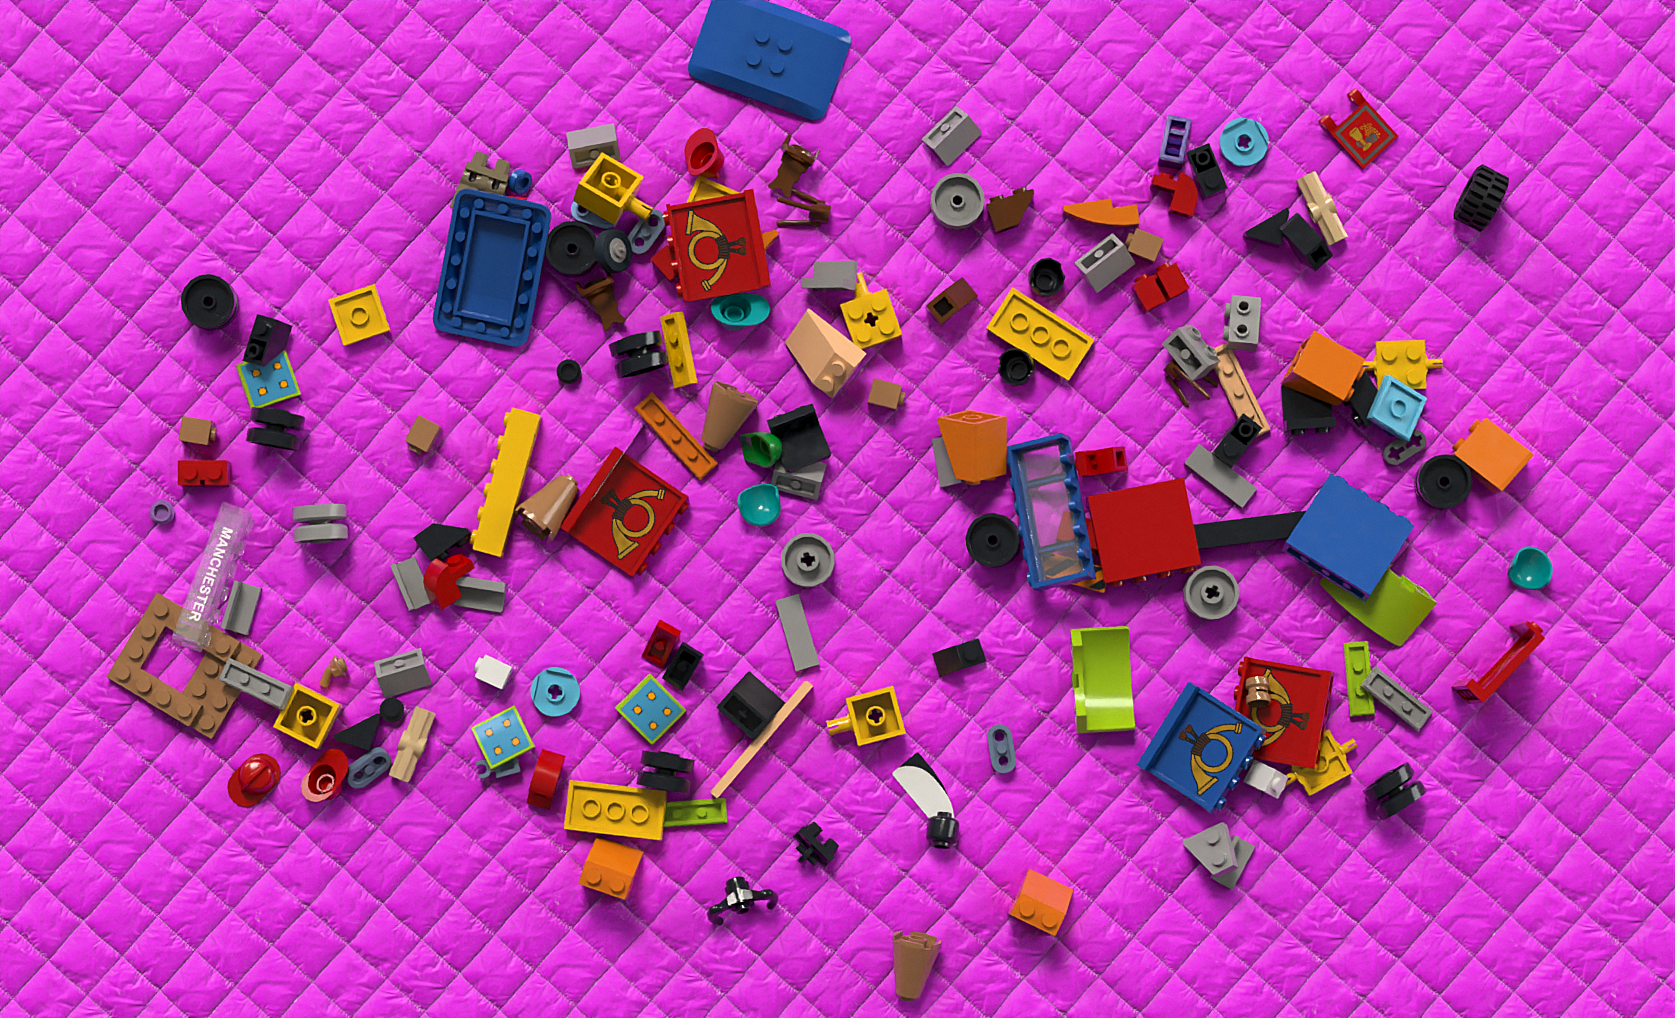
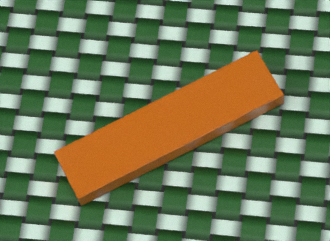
[634,392,718,480]

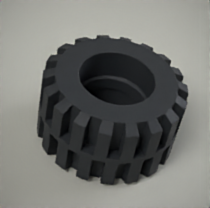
[1454,164,1509,232]

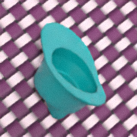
[711,294,770,331]

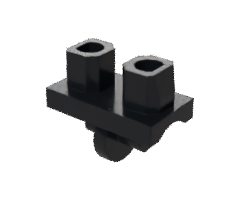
[793,822,839,868]

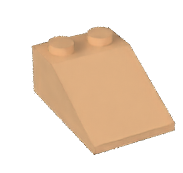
[785,309,866,398]

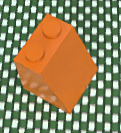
[1280,330,1365,406]
[938,409,1007,485]
[1451,418,1534,494]
[578,835,644,900]
[1008,869,1073,936]

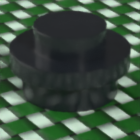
[556,359,581,384]
[379,698,404,722]

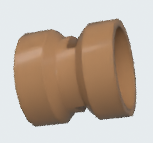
[1245,676,1271,708]

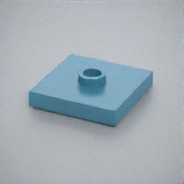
[1367,375,1427,442]

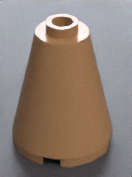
[701,381,758,452]
[513,474,579,543]
[892,931,942,1002]

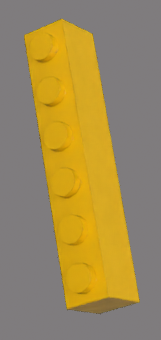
[470,408,542,558]

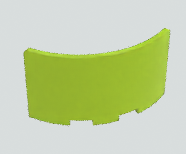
[1320,565,1437,646]
[1070,626,1135,733]

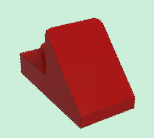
[641,620,681,668]

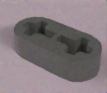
[1382,430,1426,465]

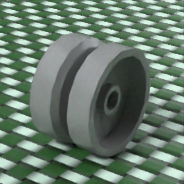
[930,173,985,230]
[292,504,348,544]
[781,533,835,588]
[1183,566,1239,620]

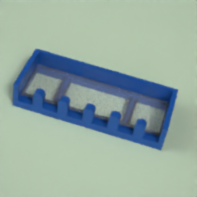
[1006,433,1096,592]

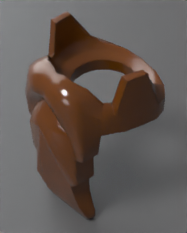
[768,134,820,198]
[575,272,626,331]

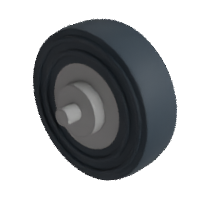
[594,229,632,273]

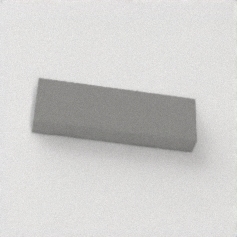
[1184,444,1257,508]
[775,594,820,671]
[219,658,294,710]
[1360,666,1433,731]

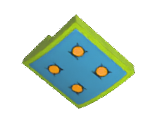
[235,350,301,409]
[615,673,687,745]
[471,705,536,770]

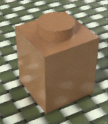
[1124,228,1164,264]
[868,378,906,411]
[405,415,442,455]
[178,416,218,447]

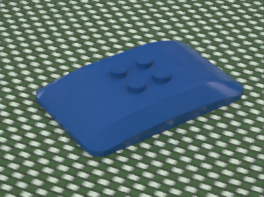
[688,0,851,121]
[433,188,551,347]

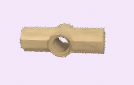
[1296,171,1348,246]
[389,706,436,782]

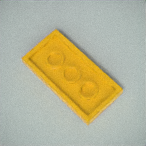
[986,287,1094,381]
[564,780,667,840]

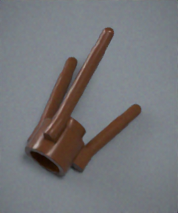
[776,188,831,227]
[1163,359,1218,407]

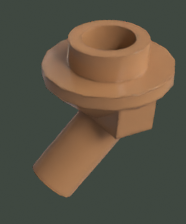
[319,654,348,687]

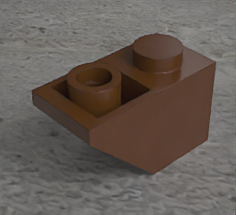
[986,187,1034,234]
[925,277,978,327]

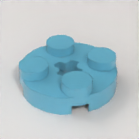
[1219,118,1269,167]
[530,667,580,716]

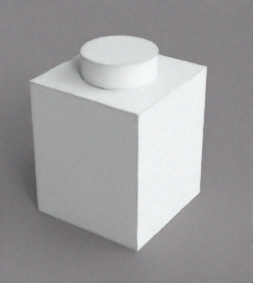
[473,655,514,690]
[1243,760,1289,799]

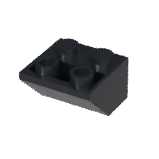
[716,671,785,740]

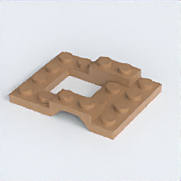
[106,592,263,739]

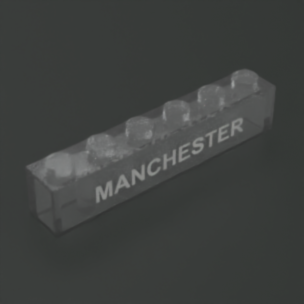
[172,502,255,653]

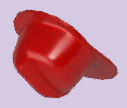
[684,128,725,179]
[301,749,349,802]
[227,753,281,807]

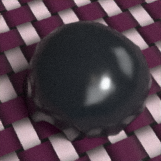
[1028,258,1065,297]
[998,348,1035,387]

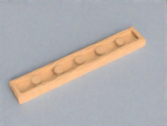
[711,681,813,799]

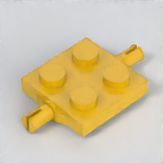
[1362,340,1443,390]
[1285,729,1358,796]

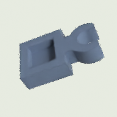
[475,757,521,779]

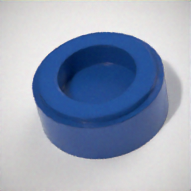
[508,169,532,195]

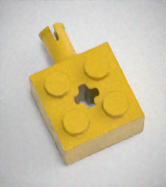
[573,153,654,225]
[840,272,902,351]
[261,683,343,749]
[826,686,906,746]

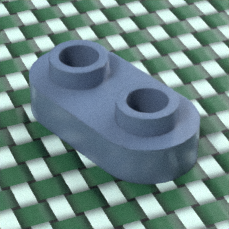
[628,209,665,255]
[987,724,1016,773]
[345,747,391,788]

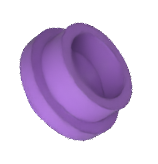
[150,500,175,525]

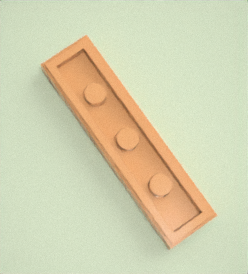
[1213,343,1271,437]

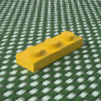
[660,311,697,388]

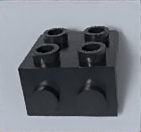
[1281,385,1336,435]
[766,403,831,473]

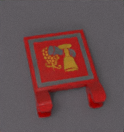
[1319,88,1398,169]

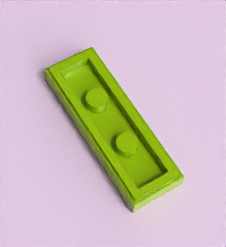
[1343,641,1375,716]
[663,798,727,827]

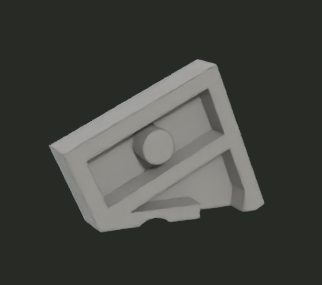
[1183,822,1239,877]

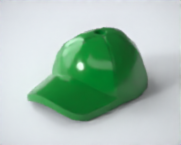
[739,431,782,468]

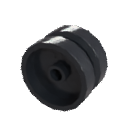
[545,221,597,278]
[181,274,239,331]
[609,330,669,379]
[246,407,305,451]
[1414,454,1472,510]
[965,513,1022,568]
[636,750,695,794]
[1363,762,1427,820]

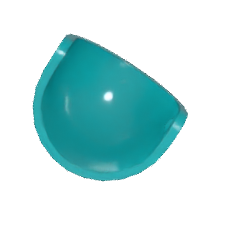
[737,484,781,526]
[1507,546,1553,590]

